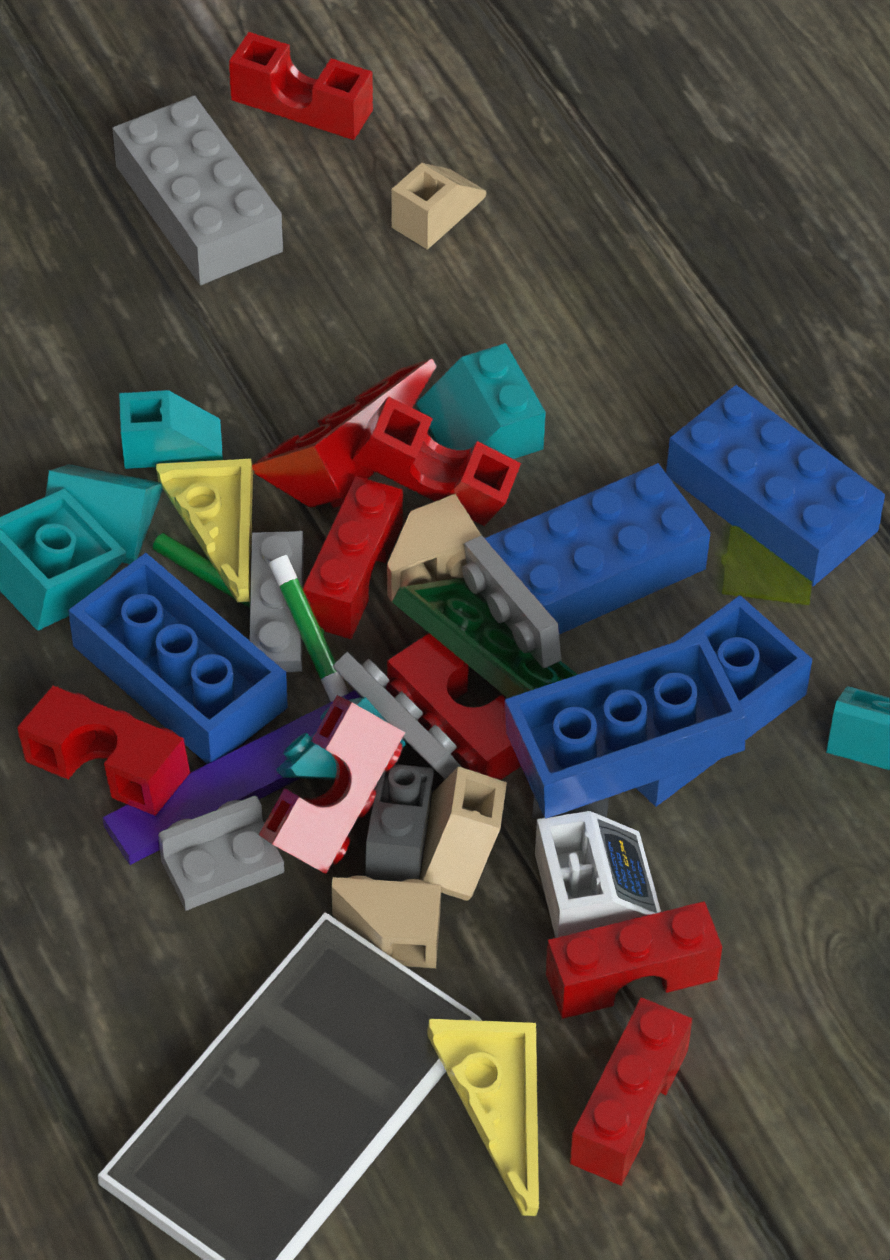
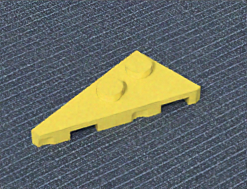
[156,459,253,602]
[427,1019,539,1216]

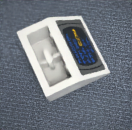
[535,811,661,938]

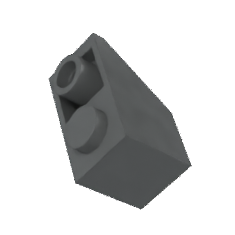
[366,764,434,882]

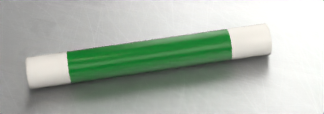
[269,555,349,702]

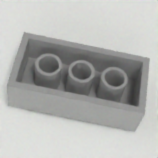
[112,95,283,285]

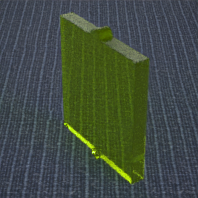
[721,526,812,605]

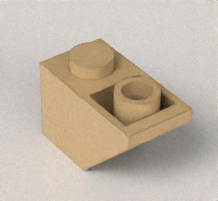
[392,163,486,250]
[387,494,481,602]
[420,766,507,901]
[332,875,441,968]

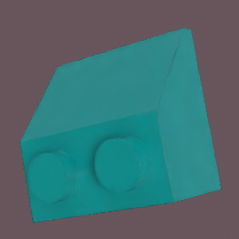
[416,343,546,459]
[0,488,127,631]

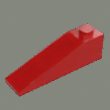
[252,358,436,508]

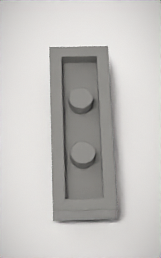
[250,531,304,672]
[462,535,561,668]
[333,652,461,780]

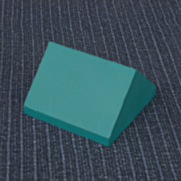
[45,464,163,564]
[826,686,890,770]

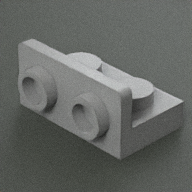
[158,796,284,911]

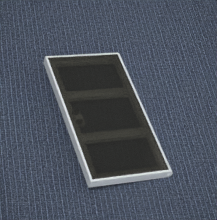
[98,912,482,1260]

